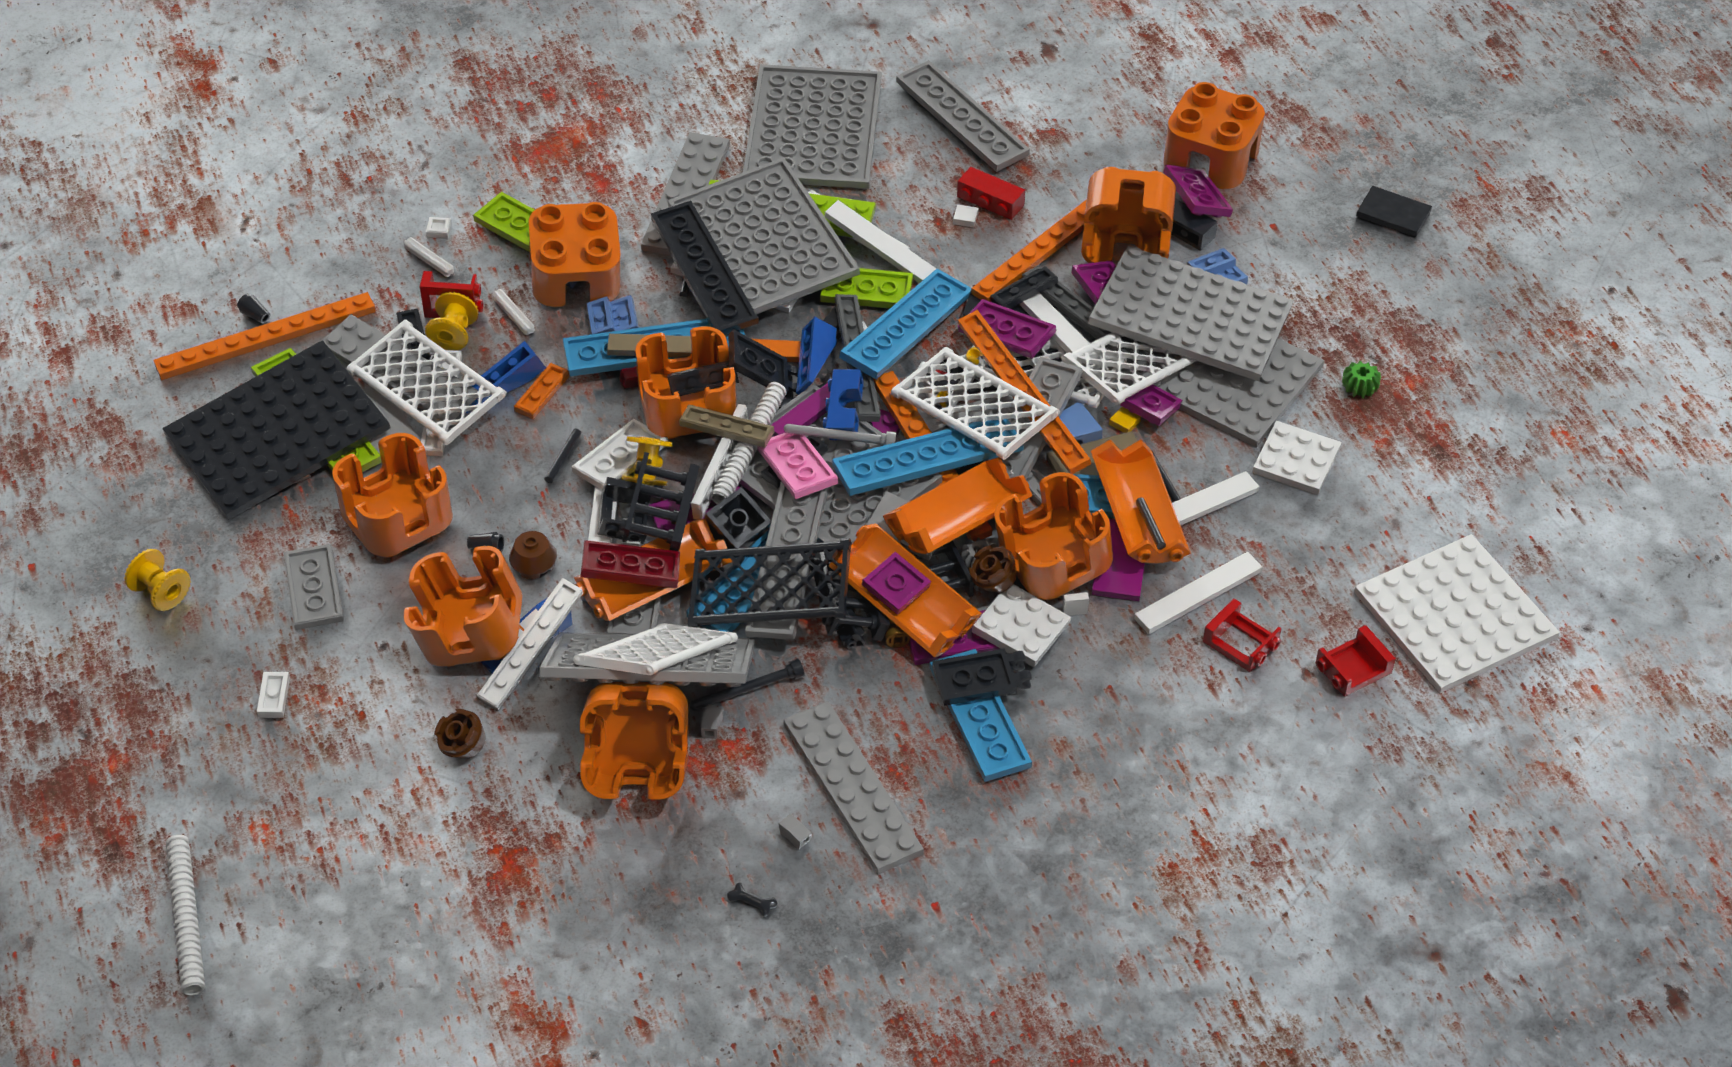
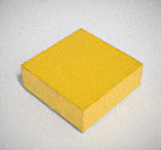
[1109,407,1141,433]

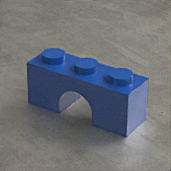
[823,369,864,440]

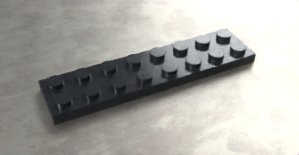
[651,200,759,335]

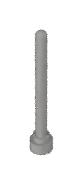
[784,424,896,446]

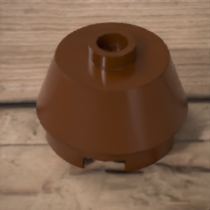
[509,531,557,579]
[969,545,1017,593]
[434,709,486,758]

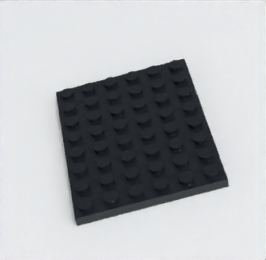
[162,340,391,520]

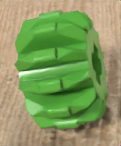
[1342,361,1381,398]

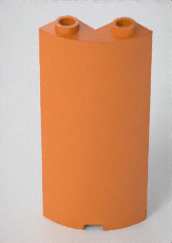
[1091,439,1191,563]
[883,457,1033,554]
[574,519,732,621]
[829,523,982,658]

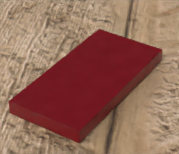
[580,540,680,588]

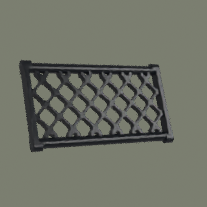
[687,538,852,628]

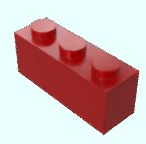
[957,166,1026,220]

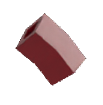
[619,366,638,389]

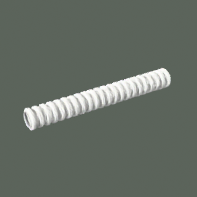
[710,382,787,504]
[165,835,206,995]

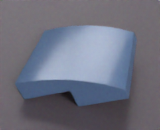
[1187,248,1248,284]
[587,295,639,334]

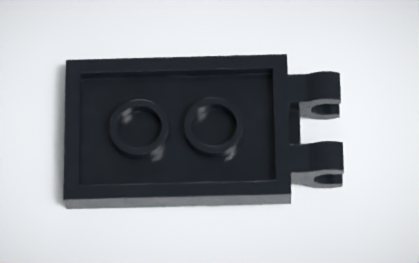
[728,330,798,399]
[932,648,1032,706]

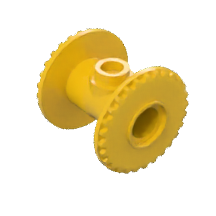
[425,292,478,351]
[621,436,672,486]
[124,549,191,612]

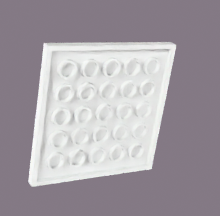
[1354,534,1560,693]

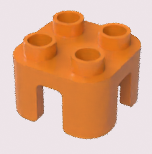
[1163,82,1265,189]
[1081,167,1176,263]
[529,202,620,307]
[635,326,737,439]
[332,433,453,557]
[995,472,1113,600]
[404,546,522,667]
[580,682,688,799]

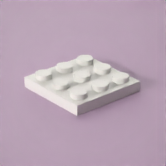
[1252,421,1342,495]
[972,584,1071,667]

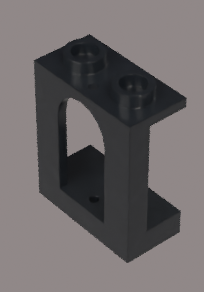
[597,477,651,544]

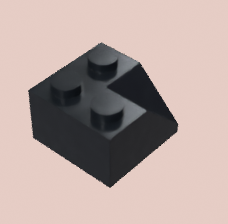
[704,487,771,549]

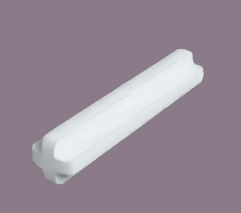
[404,237,454,277]
[492,289,535,335]

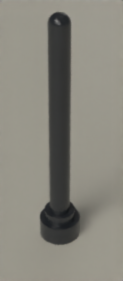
[690,658,805,710]

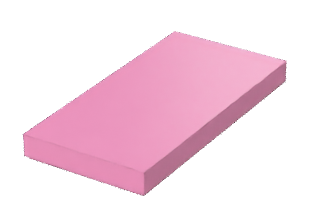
[757,433,838,499]

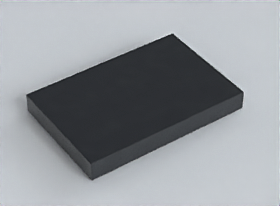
[1356,185,1432,237]

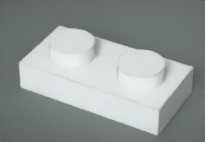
[257,672,290,718]

